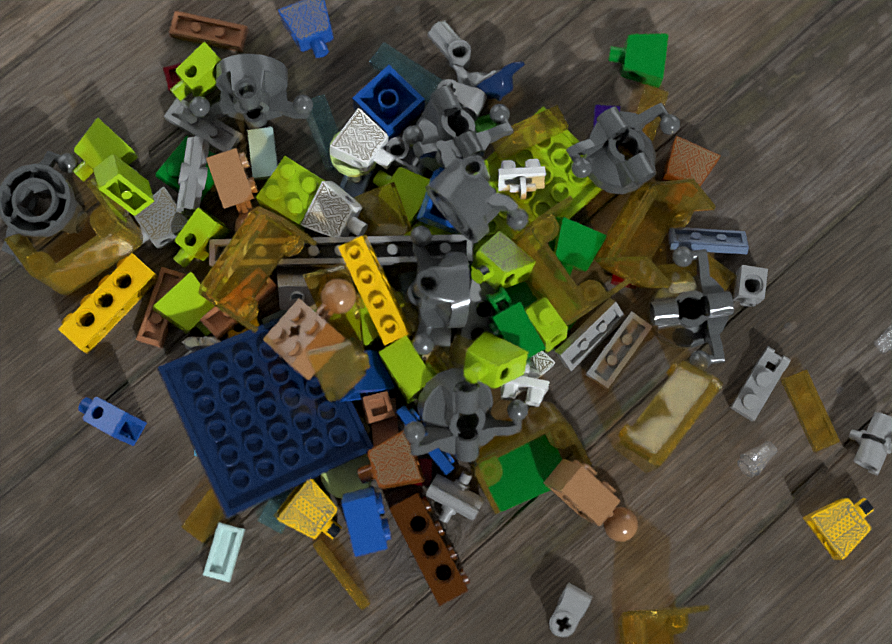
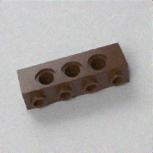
[389,493,470,606]

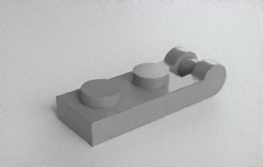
[730,346,791,422]

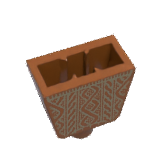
[662,136,721,202]
[357,431,426,489]

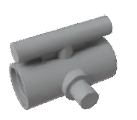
[849,412,892,475]
[426,471,485,523]

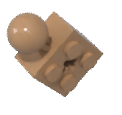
[206,148,268,239]
[263,279,356,380]
[543,459,638,542]

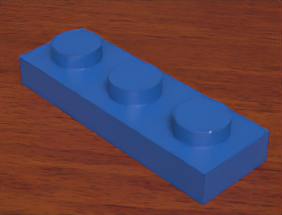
[396,406,455,476]

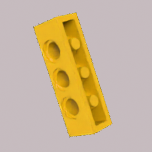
[338,235,412,345]
[58,253,158,354]

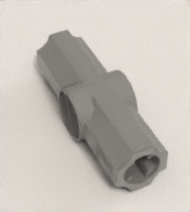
[176,136,210,217]

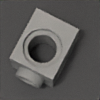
[733,265,768,307]

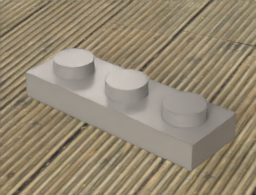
[164,98,243,153]
[555,298,626,371]
[586,311,653,390]

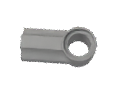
[428,21,471,70]

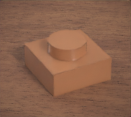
[361,391,395,424]

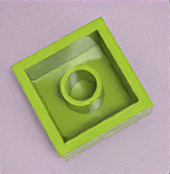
[256,156,325,232]
[379,336,436,404]

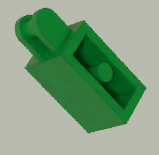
[485,286,546,359]

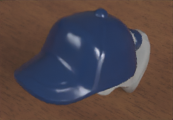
[453,61,525,101]

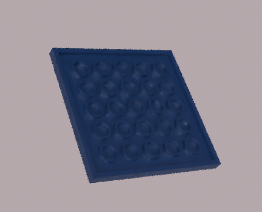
[157,316,374,519]

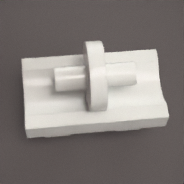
[498,159,546,199]
[500,360,549,407]

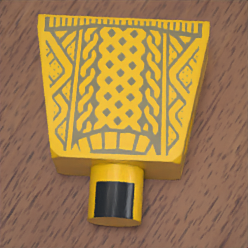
[273,479,342,540]
[803,498,874,560]

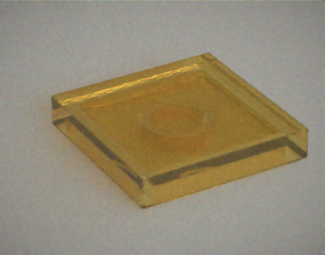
[353,182,412,236]

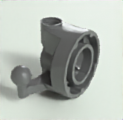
[190,54,313,130]
[403,86,514,172]
[566,103,680,194]
[425,140,528,243]
[0,151,87,266]
[404,226,470,355]
[647,246,734,371]
[404,368,528,462]

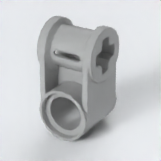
[437,79,487,121]
[386,137,427,177]
[549,583,593,637]

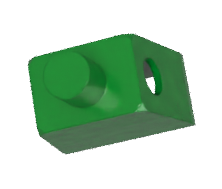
[608,33,669,88]
[547,217,607,282]

